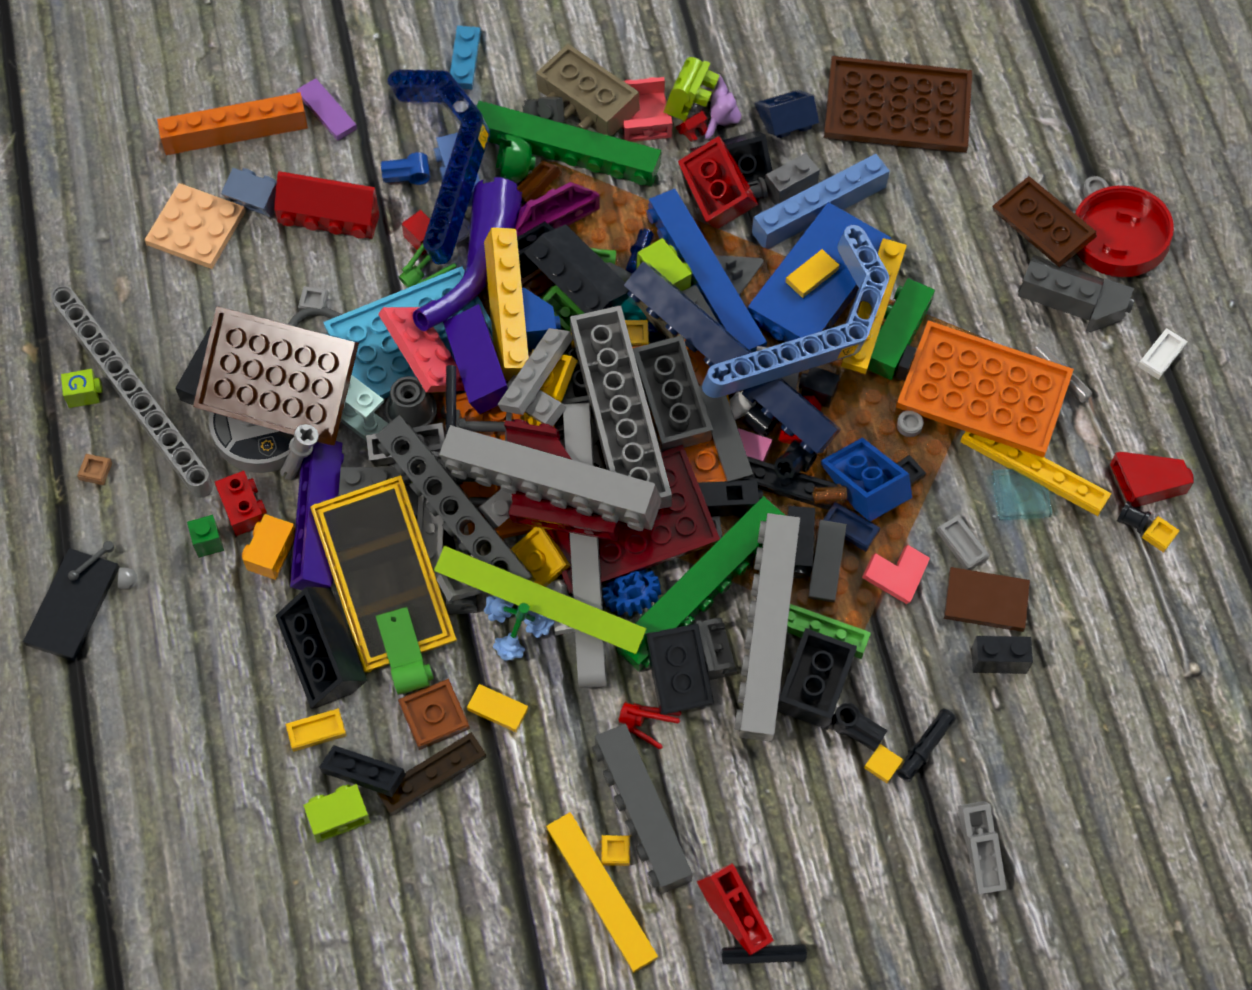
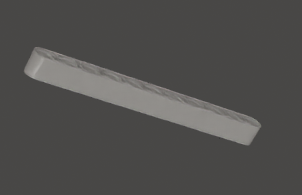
[51,286,213,498]
[563,402,607,688]

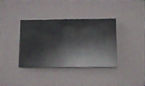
[23,548,119,661]

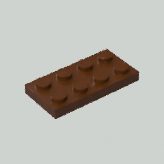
[992,176,1097,268]

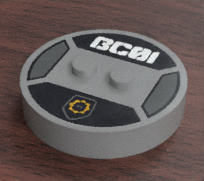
[209,412,294,473]

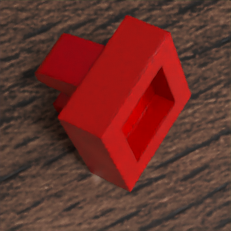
[675,111,707,142]

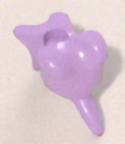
[705,74,742,139]

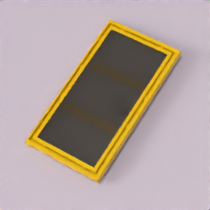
[310,475,457,673]

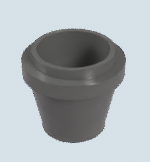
[385,376,437,428]

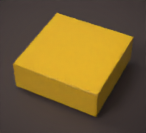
[1141,516,1180,553]
[864,744,903,784]
[601,835,630,866]

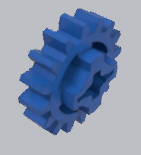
[602,569,662,616]

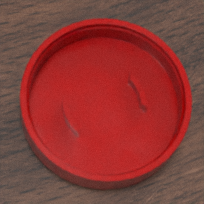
[1075,185,1174,277]

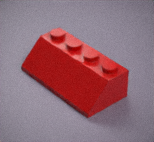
[274,171,380,239]

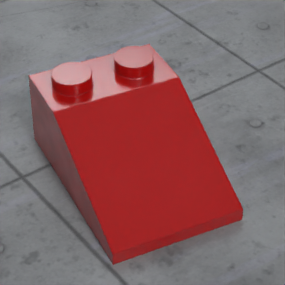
[678,136,758,230]

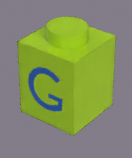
[61,369,103,408]

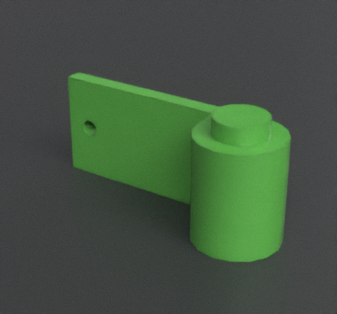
[376,607,434,695]

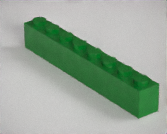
[469,101,661,187]
[616,496,786,672]

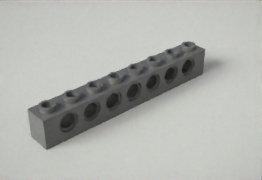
[375,415,536,582]

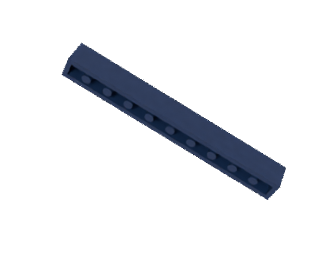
[624,261,841,454]

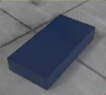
[823,502,880,552]

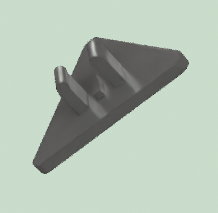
[715,255,764,296]

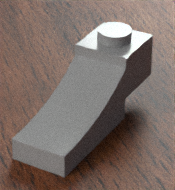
[957,801,1007,894]

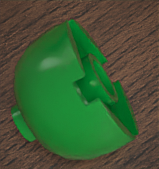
[496,134,536,183]

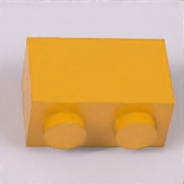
[242,514,295,580]

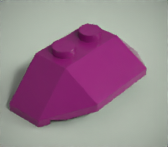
[515,182,600,237]

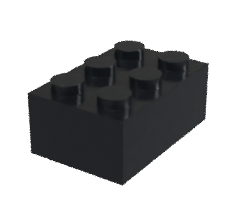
[777,628,857,730]

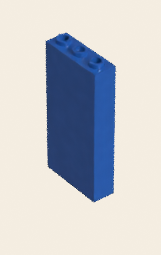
[748,202,891,353]

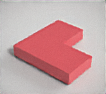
[862,545,930,604]

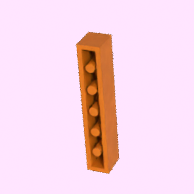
[157,92,308,155]

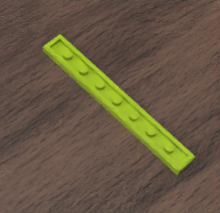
[434,546,647,654]

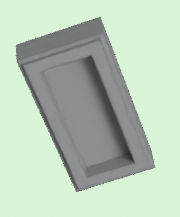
[936,515,990,570]

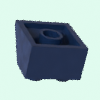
[754,90,819,138]

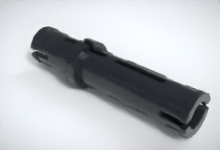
[896,708,956,782]

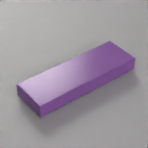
[296,78,357,141]

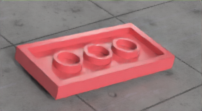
[378,307,465,393]

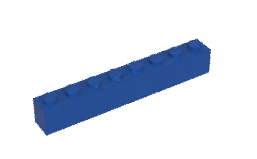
[646,188,767,353]

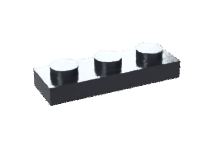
[319,745,406,797]

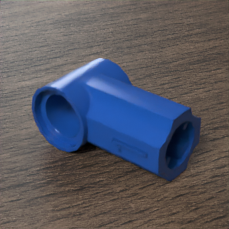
[381,152,430,185]

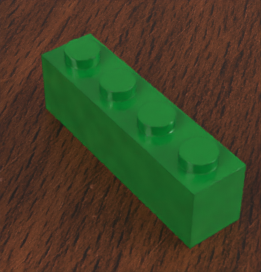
[867,278,935,380]

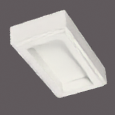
[1138,328,1188,380]

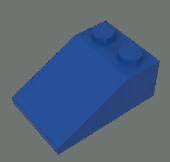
[821,437,912,521]

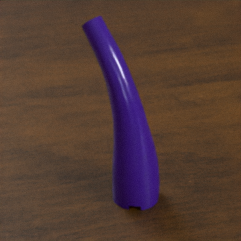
[413,177,522,331]

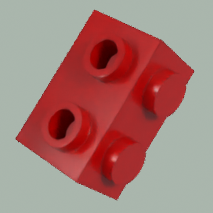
[215,471,267,536]

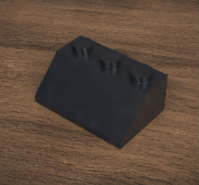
[689,131,773,183]

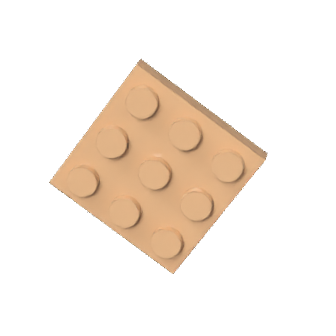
[145,183,246,269]

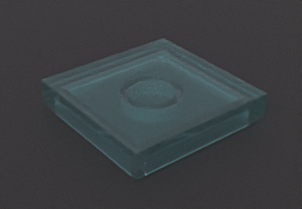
[991,469,1052,520]

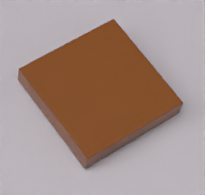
[398,678,470,750]

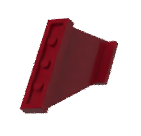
[504,419,619,541]

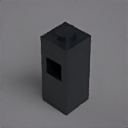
[698,480,763,517]
[787,506,815,579]

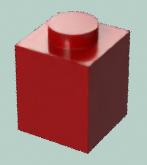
[402,210,441,255]

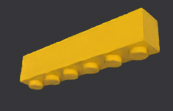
[484,228,529,381]

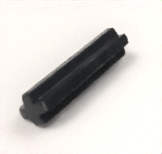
[721,944,807,964]

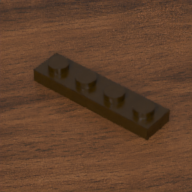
[376,732,487,816]

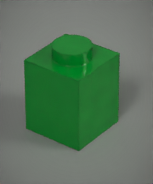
[187,515,224,558]

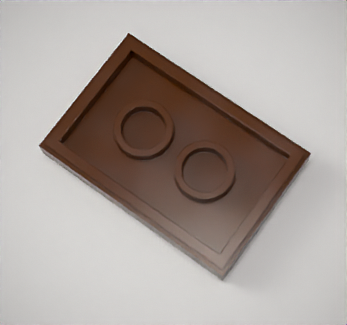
[944,567,1030,632]

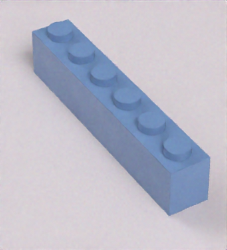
[752,154,890,250]

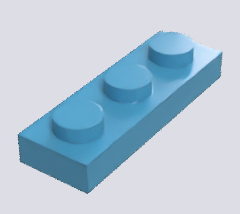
[449,26,481,90]

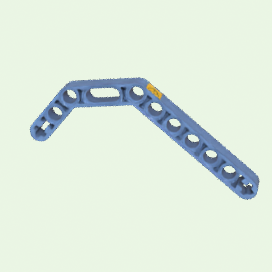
[702,225,889,398]

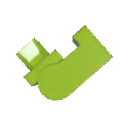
[664,57,720,121]

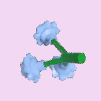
[484,595,555,661]

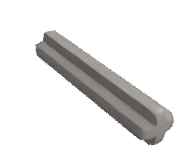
[1032,343,1092,403]

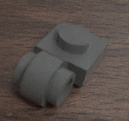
[522,97,565,123]

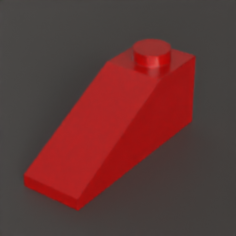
[696,863,774,955]

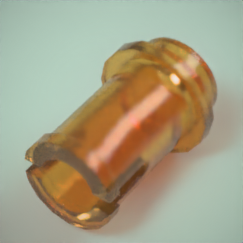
[813,484,847,505]

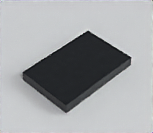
[644,624,714,715]

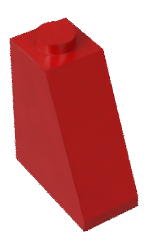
[1110,452,1194,508]

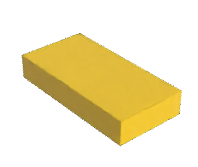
[785,249,840,298]
[467,684,528,732]
[285,708,347,752]

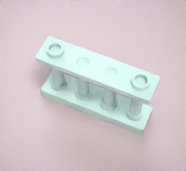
[341,375,388,442]

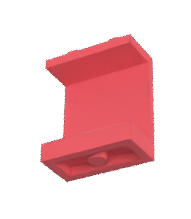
[622,77,672,142]

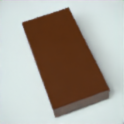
[517,161,561,204]

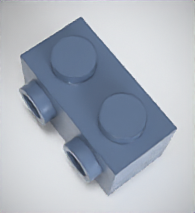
[221,168,277,217]

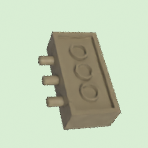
[536,44,640,136]

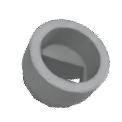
[118,567,137,589]

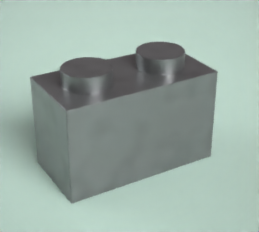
[765,153,820,205]

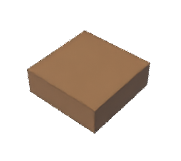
[77,454,112,485]

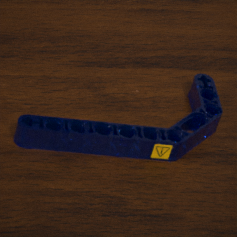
[388,70,490,265]

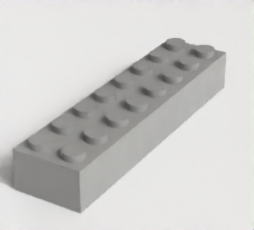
[570,306,672,509]
[439,425,662,531]
[734,513,800,742]

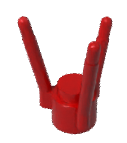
[619,702,682,749]

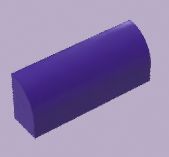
[443,304,508,414]

